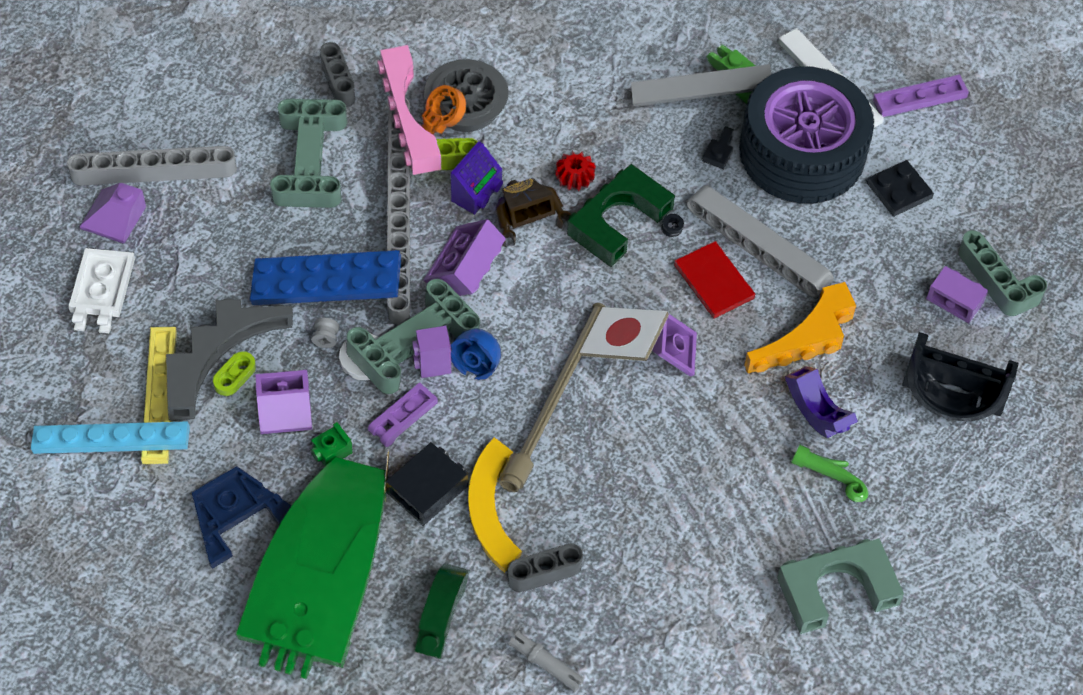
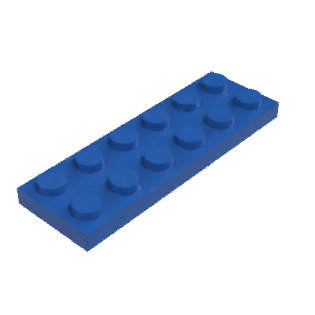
[250,250,401,305]

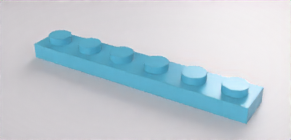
[31,421,190,454]

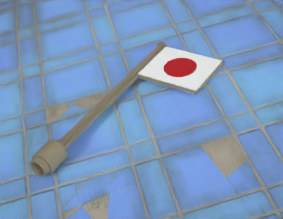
[500,303,669,492]

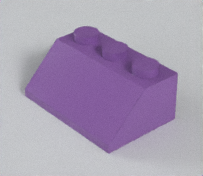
[424,219,506,296]

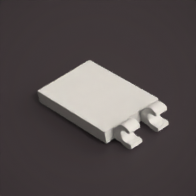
[69,248,135,334]

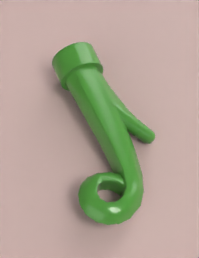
[791,445,869,502]

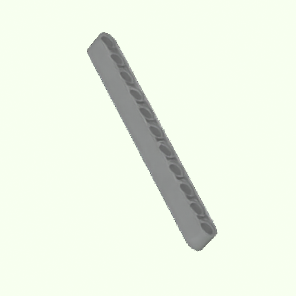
[387,98,410,325]

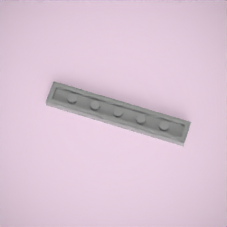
[631,64,771,107]

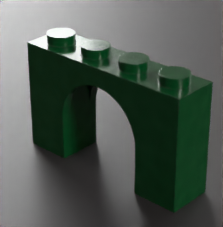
[567,164,675,267]

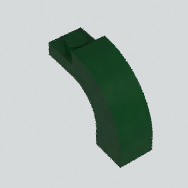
[414,563,470,659]

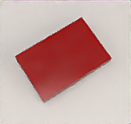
[674,241,756,319]

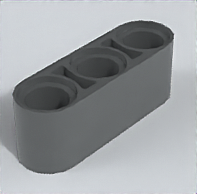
[320,42,355,107]
[508,543,583,592]

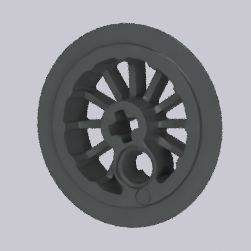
[424,59,509,132]

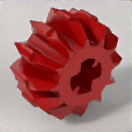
[555,150,596,192]

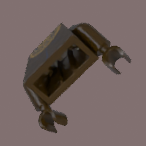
[496,178,571,247]

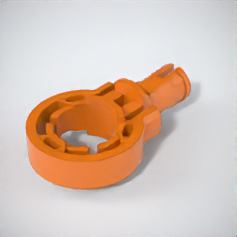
[421,85,466,135]

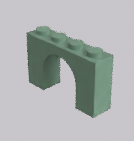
[777,538,904,634]

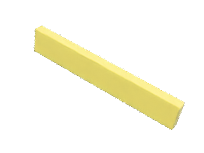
[141,327,177,464]

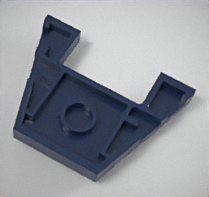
[192,466,292,569]

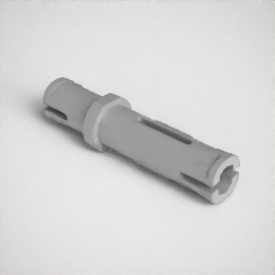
[508,630,585,692]

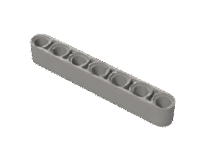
[67,146,237,185]
[687,185,834,298]

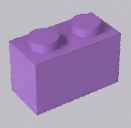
[926,266,988,324]
[412,326,451,378]

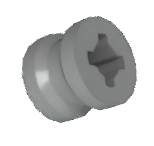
[311,318,339,348]

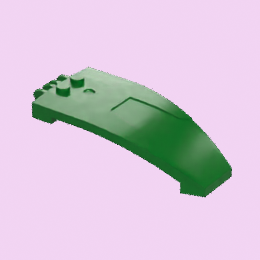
[236,457,387,679]

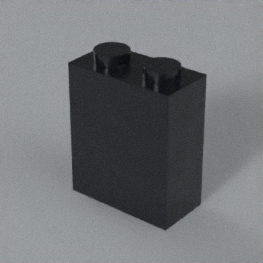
[386,442,468,526]

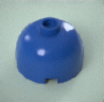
[451,328,501,380]

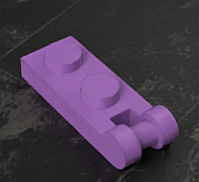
[368,383,438,447]

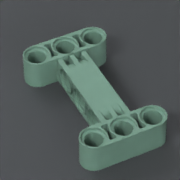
[270,99,347,208]
[346,279,480,394]

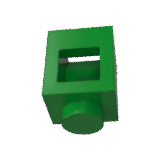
[310,422,353,466]

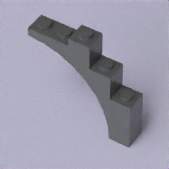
[166,298,293,420]

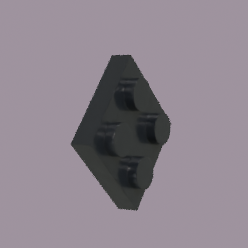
[867,160,934,217]

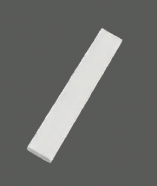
[778,28,884,128]

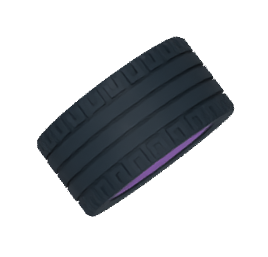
[739,66,875,204]

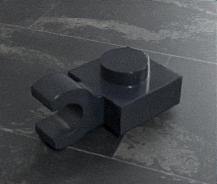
[702,126,734,170]

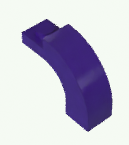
[785,366,858,438]

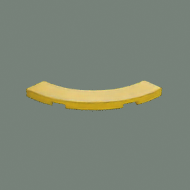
[468,437,522,573]

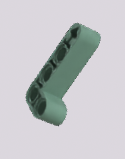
[958,230,1047,316]

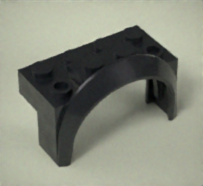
[902,332,1019,421]

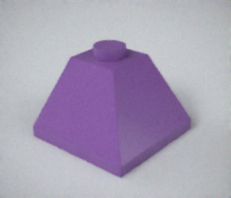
[80,183,146,244]
[652,313,697,377]

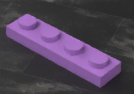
[873,75,969,117]

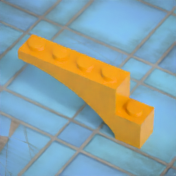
[744,282,856,373]

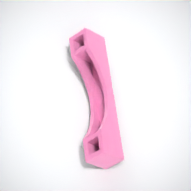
[377,45,441,175]

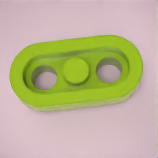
[213,351,256,396]

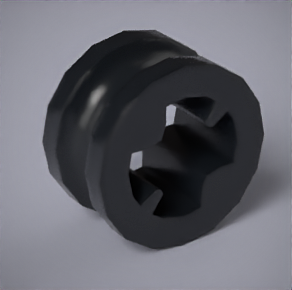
[661,214,684,237]

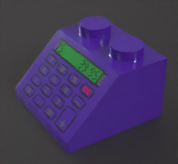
[451,141,503,215]

